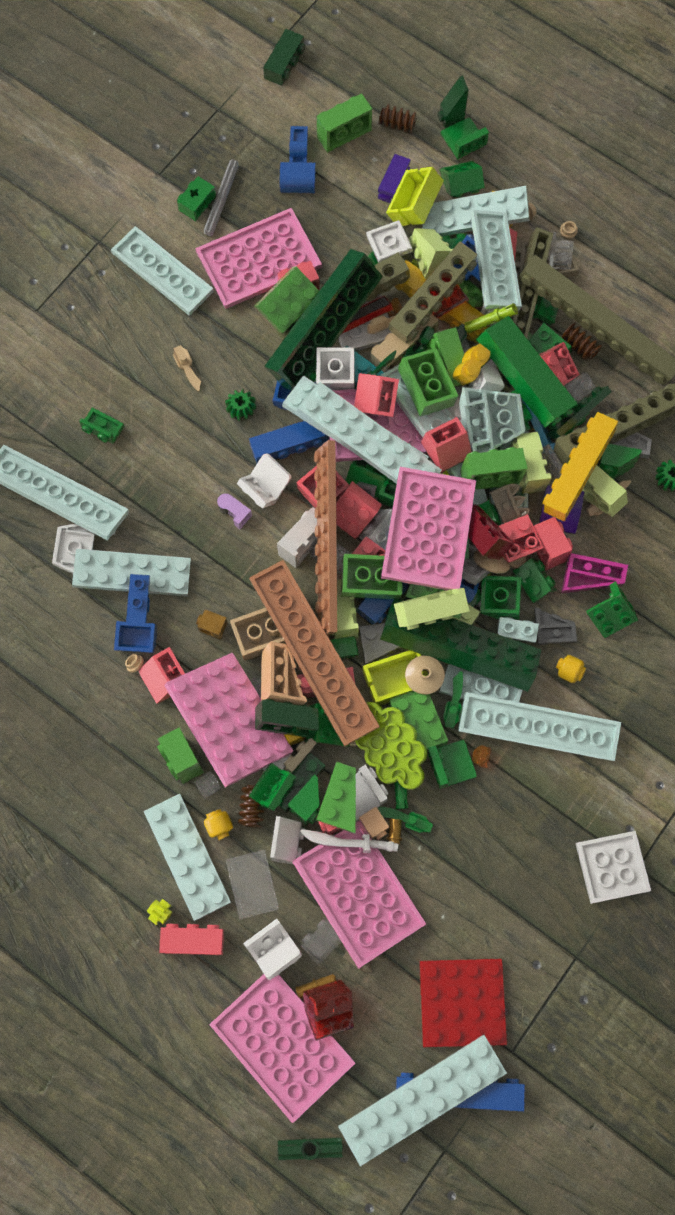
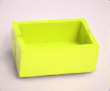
[386,167,444,226]
[362,650,428,706]

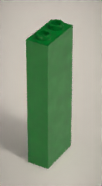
[476,316,578,428]

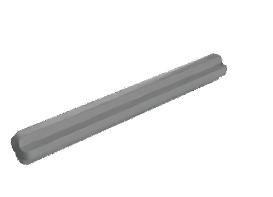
[204,159,239,236]

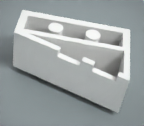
[277,507,317,568]

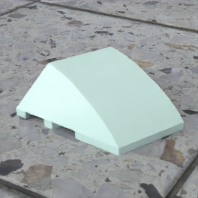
[459,387,525,453]

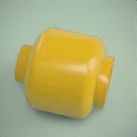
[556,655,587,683]
[204,809,233,840]

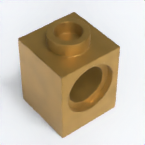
[196,610,228,640]

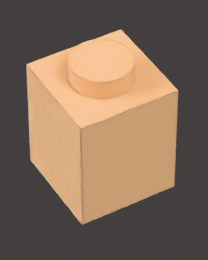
[359,807,389,840]

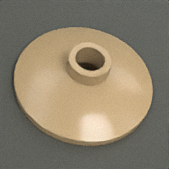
[473,550,510,573]
[405,656,445,695]

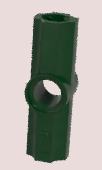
[278,1137,343,1160]

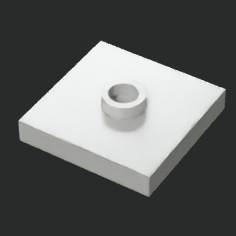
[366,220,413,263]

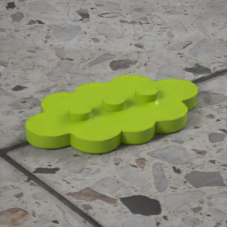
[355,702,427,789]

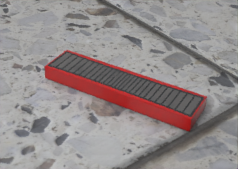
[342,296,393,334]

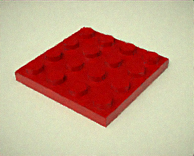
[419,959,507,1047]

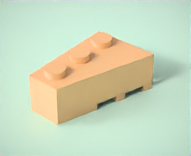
[261,641,307,706]

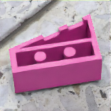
[561,553,628,593]

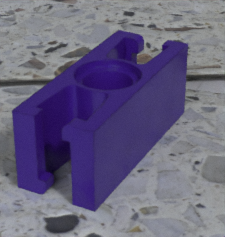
[378,154,411,203]

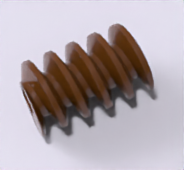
[378,104,416,134]
[562,322,602,361]
[238,785,264,828]

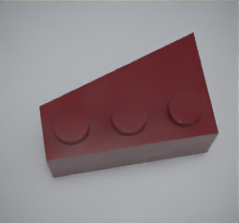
[468,503,515,560]

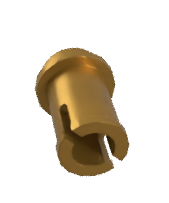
[386,819,402,845]

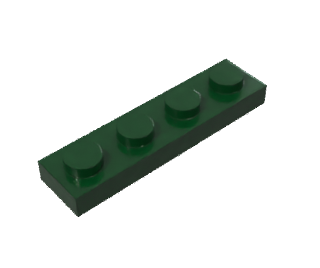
[548,386,612,439]

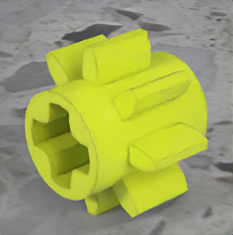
[147,899,172,925]

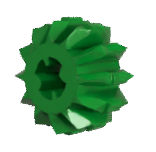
[225,388,256,421]
[655,459,675,492]

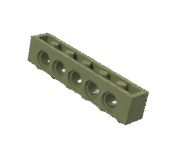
[389,241,477,343]

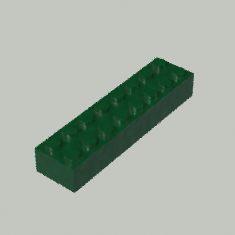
[264,249,383,391]
[380,598,541,692]

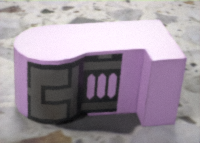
[217,494,252,529]

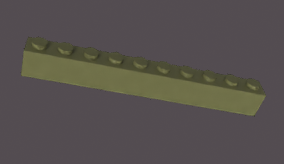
[497,228,553,393]
[518,255,675,386]

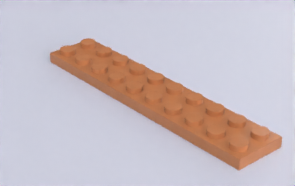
[314,440,337,636]
[249,560,380,747]

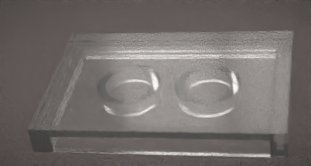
[226,849,279,920]

